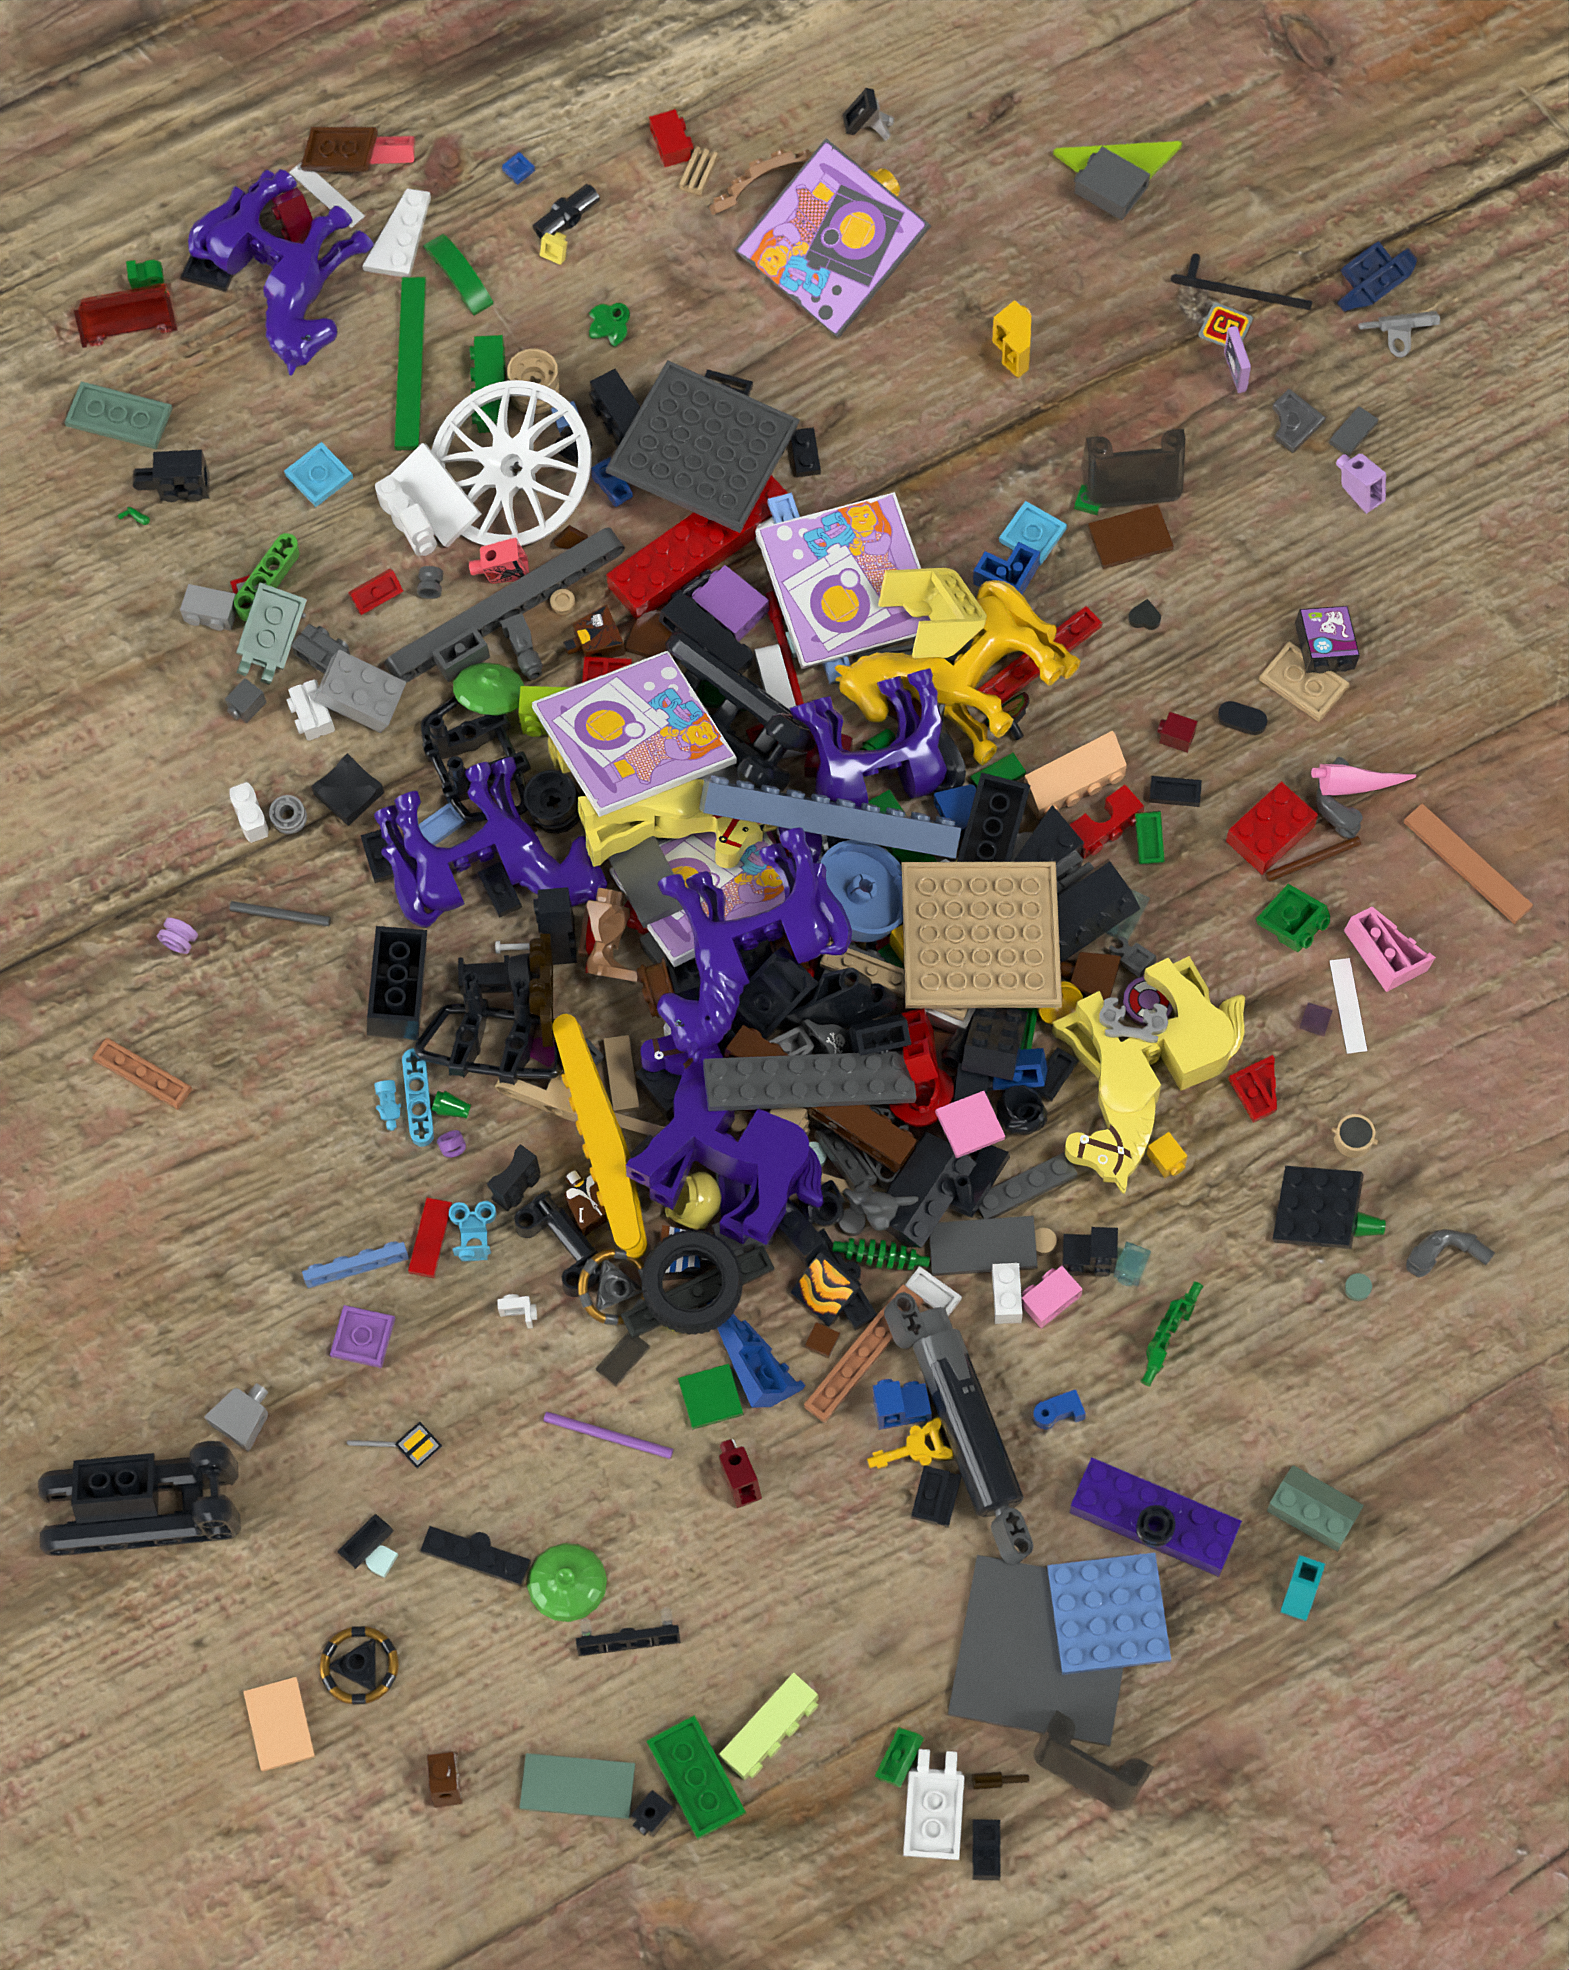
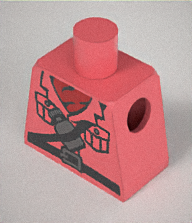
[469,538,529,584]

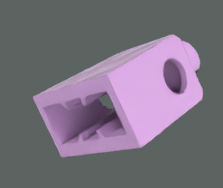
[1336,454,1386,514]

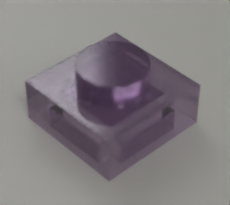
[1300,1002,1333,1036]

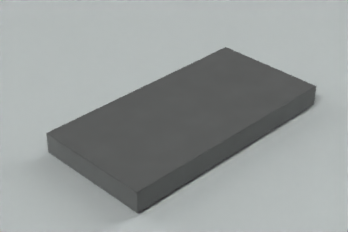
[608,836,683,928]
[930,1216,1038,1276]

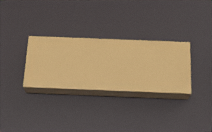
[604,1035,640,1113]

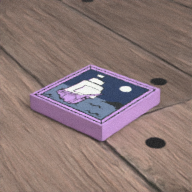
[1224,326,1251,393]

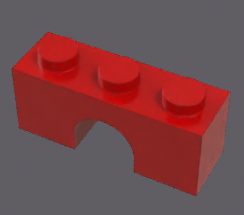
[1070,784,1144,859]
[902,1008,939,1084]

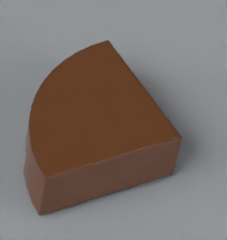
[554,525,588,549]

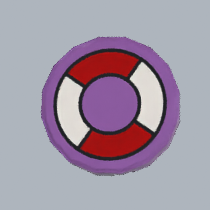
[1123,976,1173,1026]

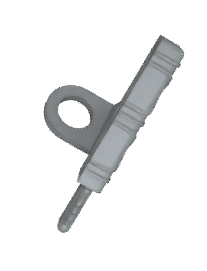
[1358,311,1440,357]

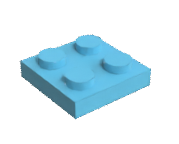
[284,442,353,507]
[999,501,1067,566]

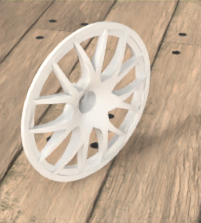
[431,381,591,546]

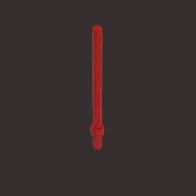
[765,591,804,706]

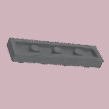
[978,1152,1078,1219]

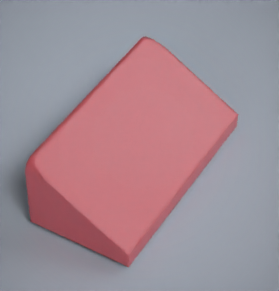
[370,136,415,164]

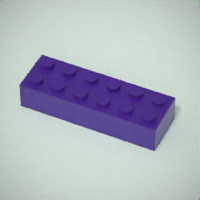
[1069,1457,1242,1577]

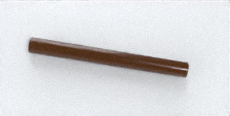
[1265,836,1361,882]

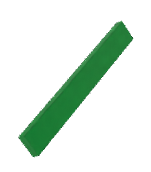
[394,277,426,450]

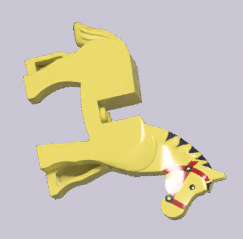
[548,735,777,868]

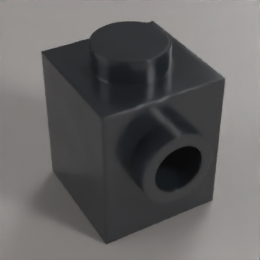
[631,1790,675,1837]

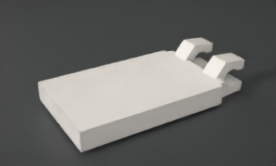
[904,1749,964,1860]

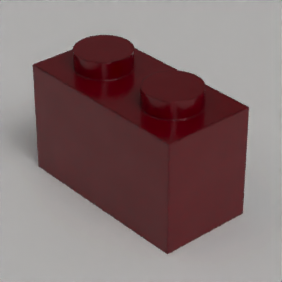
[271,187,313,244]

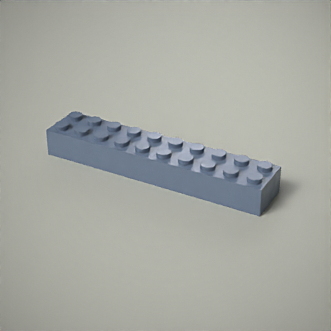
[699,775,961,858]

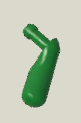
[118,507,150,525]

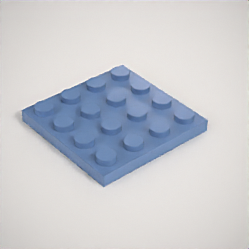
[1047,1553,1171,1675]

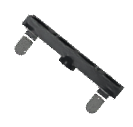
[576,1608,681,1657]

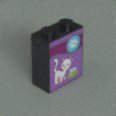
[1295,606,1360,674]

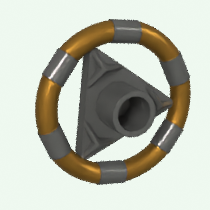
[578,1248,645,1325]

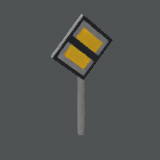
[347,1422,442,1469]

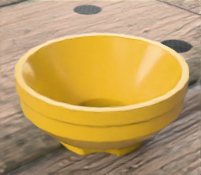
[1037,981,1083,1025]

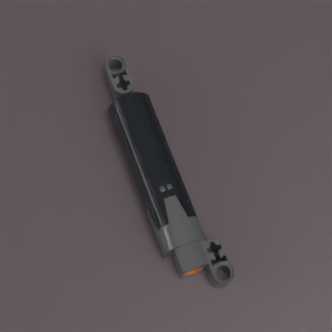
[884,1292,1034,1565]

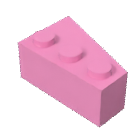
[1344,907,1436,992]

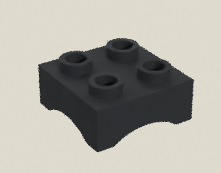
[311,753,385,826]
[487,1144,541,1211]

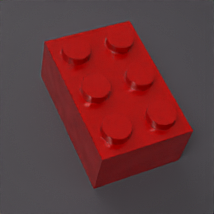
[1226,781,1318,875]

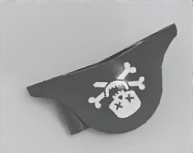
[801,1019,850,1055]

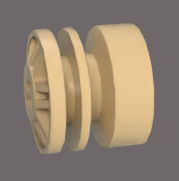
[507,349,560,414]

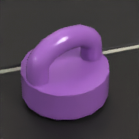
[437,1130,466,1158]

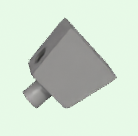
[205,1383,269,1452]

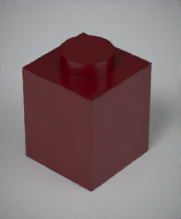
[1157,711,1198,753]

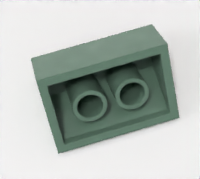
[1267,1465,1364,1552]

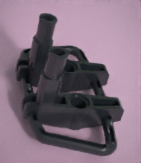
[420,695,531,823]
[414,971,564,1085]

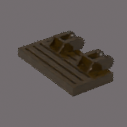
[529,934,554,1047]

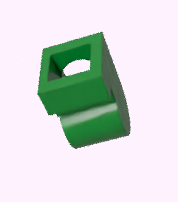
[126,260,164,292]

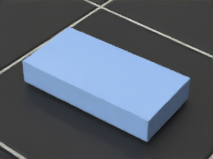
[419,803,467,845]

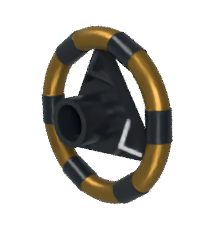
[320,1626,399,1705]

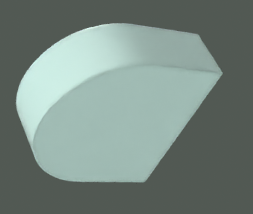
[365,1545,398,1578]

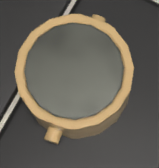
[1331,1114,1378,1158]

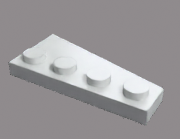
[363,189,431,277]

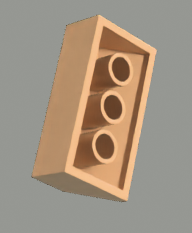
[1024,731,1127,820]

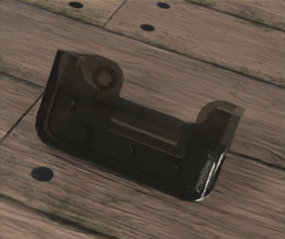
[1081,429,1186,508]
[1034,1710,1154,1810]

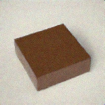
[805,1322,840,1358]

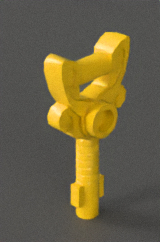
[866,1418,954,1469]

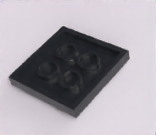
[1273,1166,1364,1249]

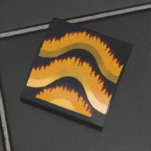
[791,1250,862,1327]

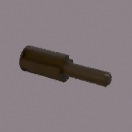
[972,1772,1029,1790]

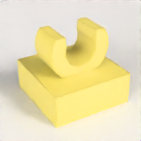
[540,232,567,265]

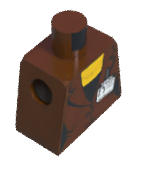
[563,605,626,658]

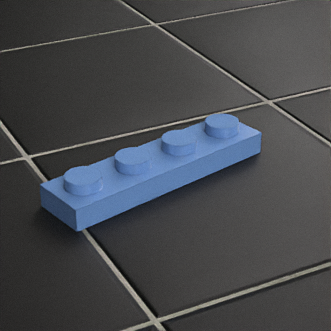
[302,1241,409,1288]

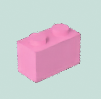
[1021,1266,1082,1328]

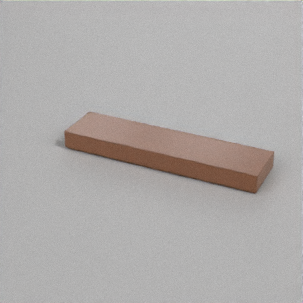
[92,1037,192,1110]

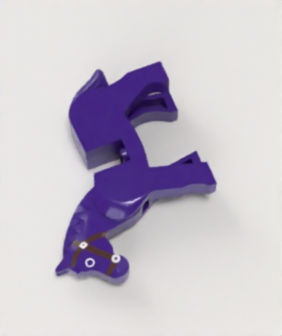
[626,1034,823,1245]

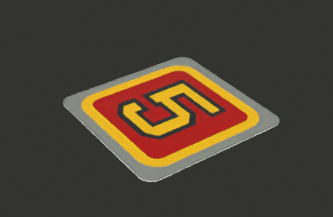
[1198,303,1253,347]

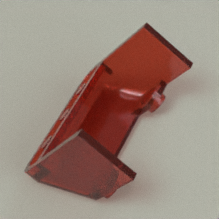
[73,283,179,348]

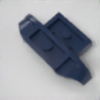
[1337,241,1417,312]

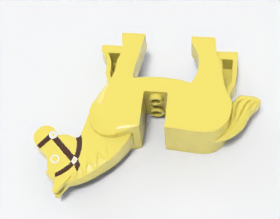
[1052,956,1245,1194]

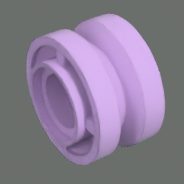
[157,918,198,954]

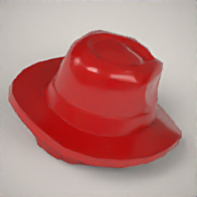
[889,1068,954,1127]

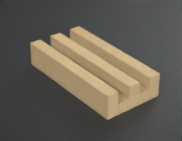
[679,146,718,196]

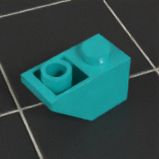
[1280,1555,1325,1621]

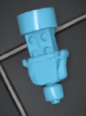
[374,1080,401,1131]

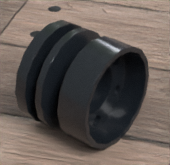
[524,770,581,834]

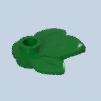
[589,303,630,347]

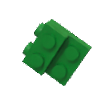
[1256,884,1331,952]

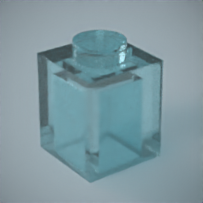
[1114,1242,1151,1286]

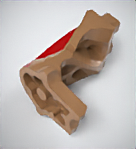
[585,888,644,983]

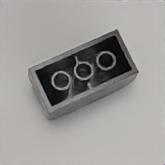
[367,926,427,1041]

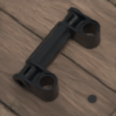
[514,1190,602,1297]

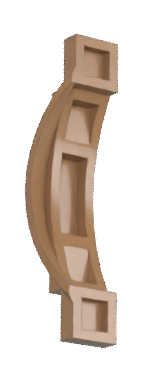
[709,149,842,215]

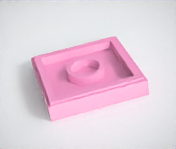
[936,1091,1006,1158]

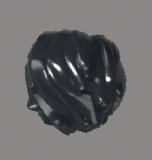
[996,1085,1048,1135]

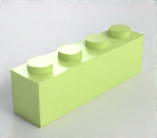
[720,1673,818,1781]

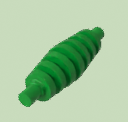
[832,1238,930,1270]

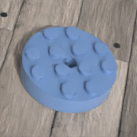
[817,840,903,942]

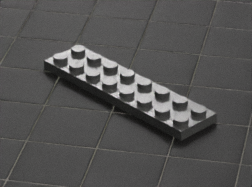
[703,1051,917,1111]

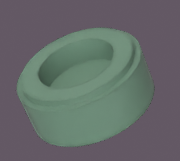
[1345,1273,1372,1301]

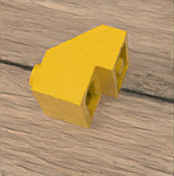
[992,300,1031,378]

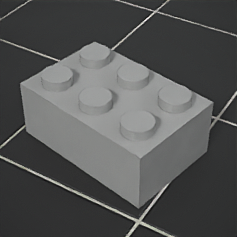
[313,649,406,733]

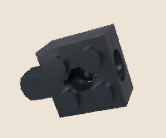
[133,450,210,502]

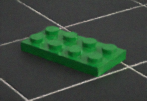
[646,1715,746,1840]

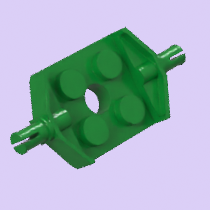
[1140,1281,1204,1387]

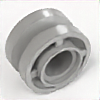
[269,795,307,834]

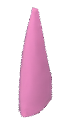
[1311,764,1416,796]

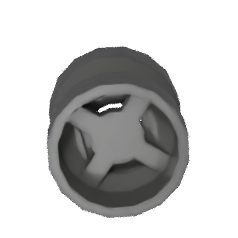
[417,566,443,599]

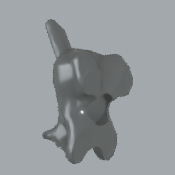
[842,1179,919,1231]

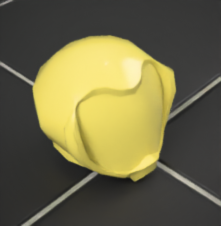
[665,1172,721,1230]

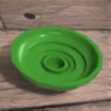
[453,662,525,715]
[527,1543,607,1622]

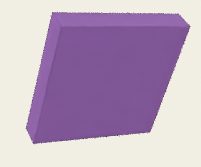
[330,1305,395,1368]

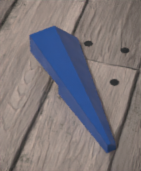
[707,1300,805,1408]

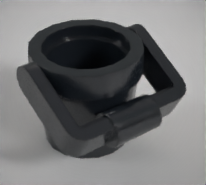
[799,1180,846,1226]

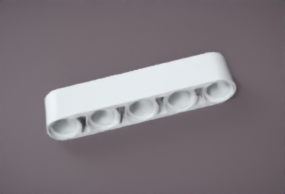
[754,644,807,759]

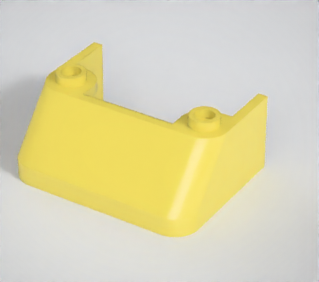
[878,568,987,658]

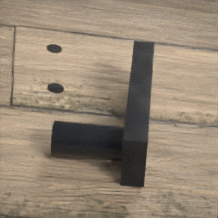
[949,1145,1010,1218]

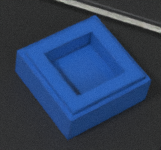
[502,152,535,185]

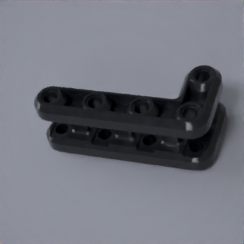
[665,630,816,792]
[38,1441,241,1556]

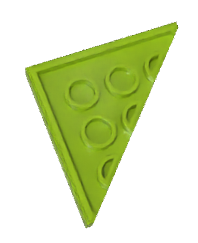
[1053,141,1182,180]

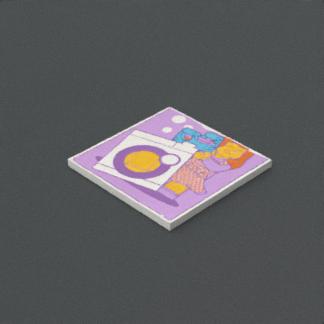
[755,492,931,669]
[532,651,737,817]
[609,832,785,967]

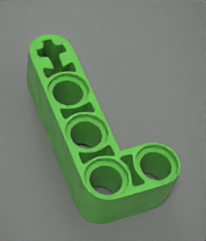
[234,533,300,622]

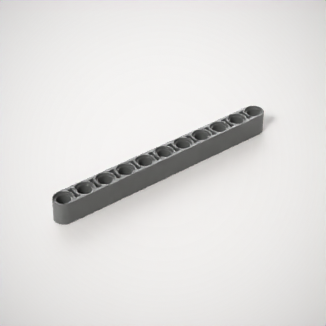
[384,527,625,683]

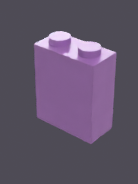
[692,565,769,641]

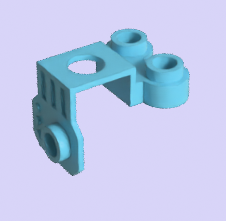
[449,1201,497,1261]

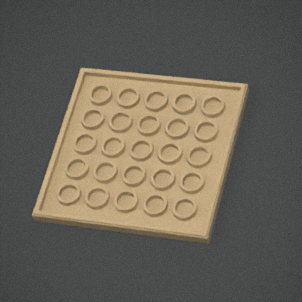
[901,862,1062,1008]

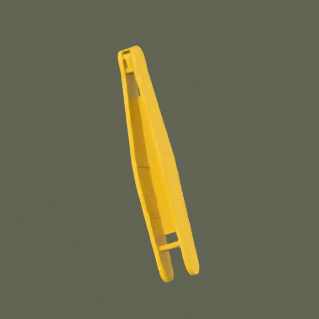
[552,1014,648,1259]

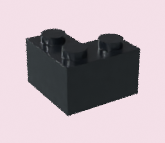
[1062,1227,1118,1277]

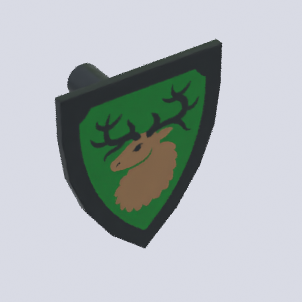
[982,692,1030,740]

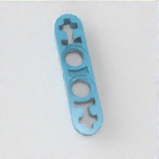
[402,1048,434,1147]

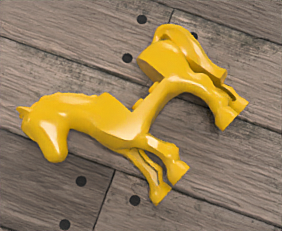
[835,580,1081,766]

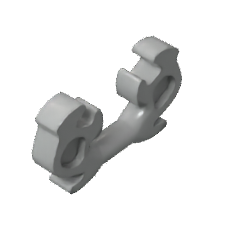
[1099,998,1168,1043]

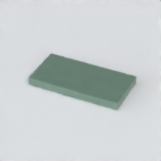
[65,381,173,450]
[520,1753,635,1820]

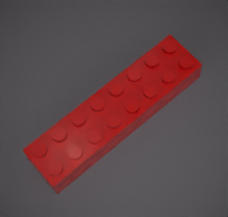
[606,475,788,620]

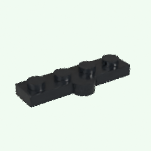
[818,1228,877,1331]
[420,1526,531,1587]

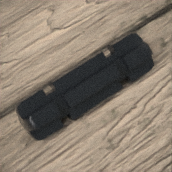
[671,569,712,599]

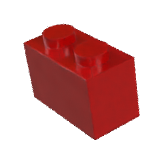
[649,109,694,168]

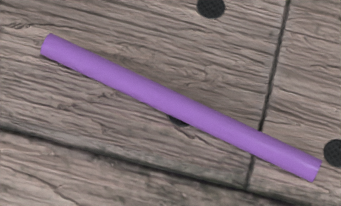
[544,1412,674,1459]

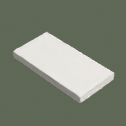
[391,443,481,547]

